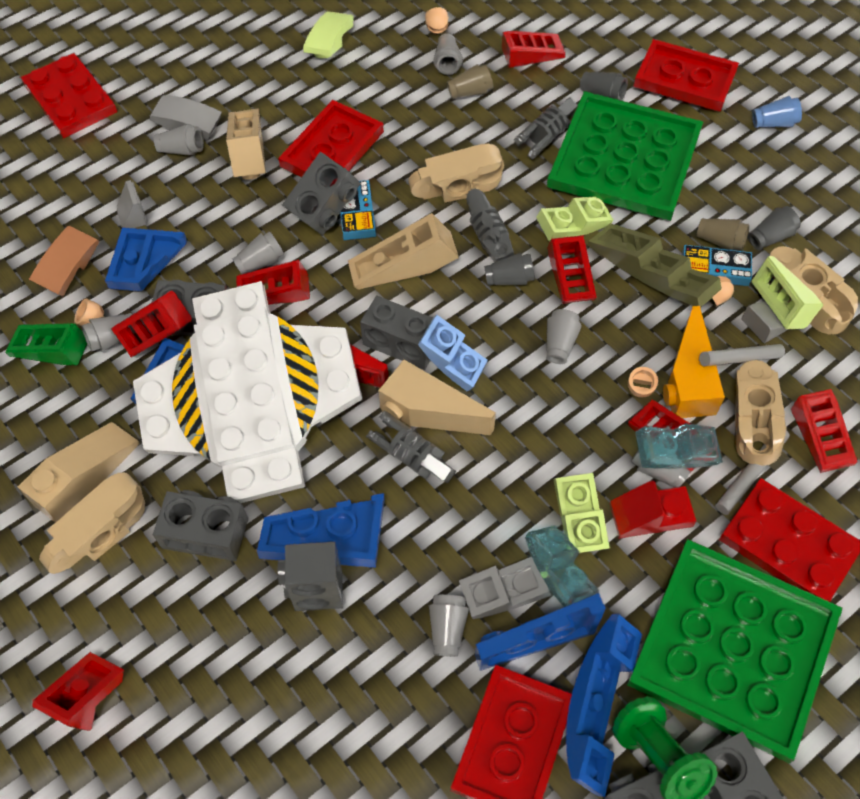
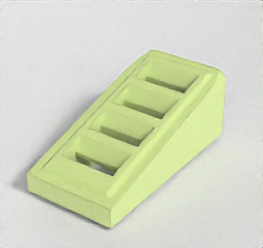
[751,256,823,329]

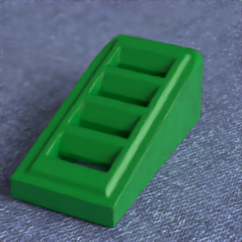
[5,323,87,365]

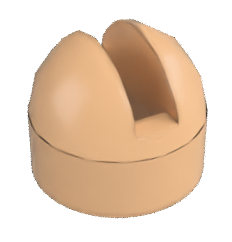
[425,7,449,34]
[712,276,734,306]
[74,299,104,326]
[628,367,658,398]

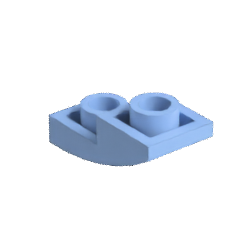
[418,315,488,391]

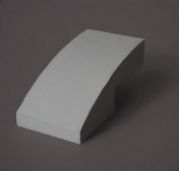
[149,95,222,141]
[459,555,551,619]

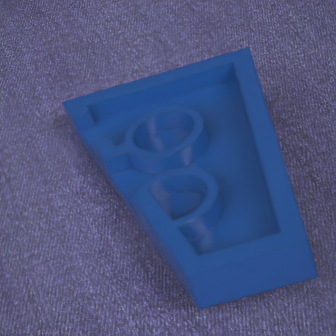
[257,493,385,568]
[475,593,606,671]

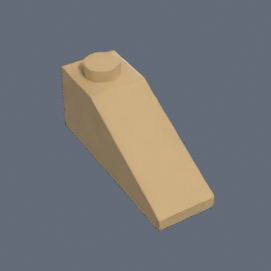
[226,109,266,179]
[348,213,459,290]
[378,360,496,435]
[18,422,140,523]

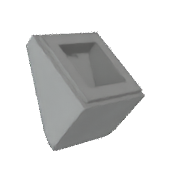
[117,180,147,228]
[742,302,788,344]

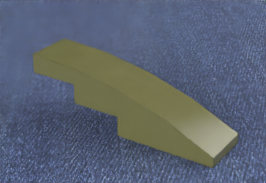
[589,223,722,308]

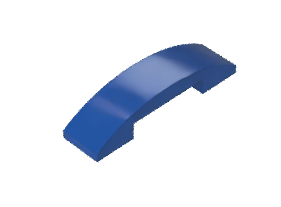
[566,614,642,797]

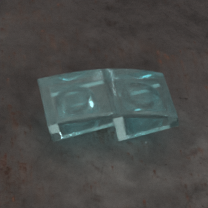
[635,424,723,469]
[525,525,600,607]

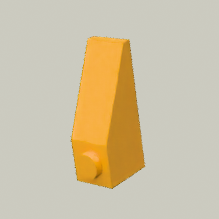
[663,306,725,418]

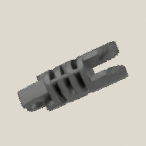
[514,97,578,160]
[466,188,514,262]
[366,410,456,483]

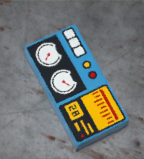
[340,180,376,240]
[682,245,752,286]

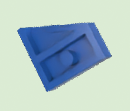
[105,227,187,291]

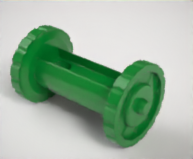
[613,697,717,799]

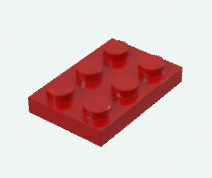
[633,39,739,112]
[21,53,117,139]
[278,99,384,187]
[719,478,860,602]
[450,664,572,799]

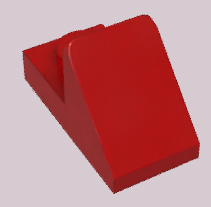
[609,481,696,539]
[32,652,124,731]

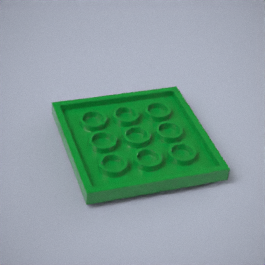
[547,91,704,221]
[627,539,843,764]

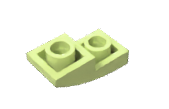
[303,11,353,58]
[536,197,614,242]
[554,473,610,554]

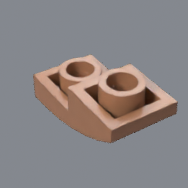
[29,226,100,297]

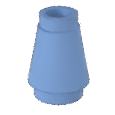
[752,96,802,128]

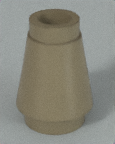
[447,64,493,99]
[697,218,750,251]

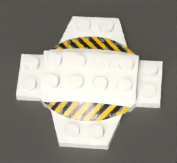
[133,281,362,503]

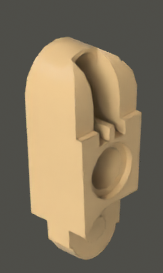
[408,143,504,203]
[769,246,858,334]
[735,360,786,466]
[39,472,145,574]

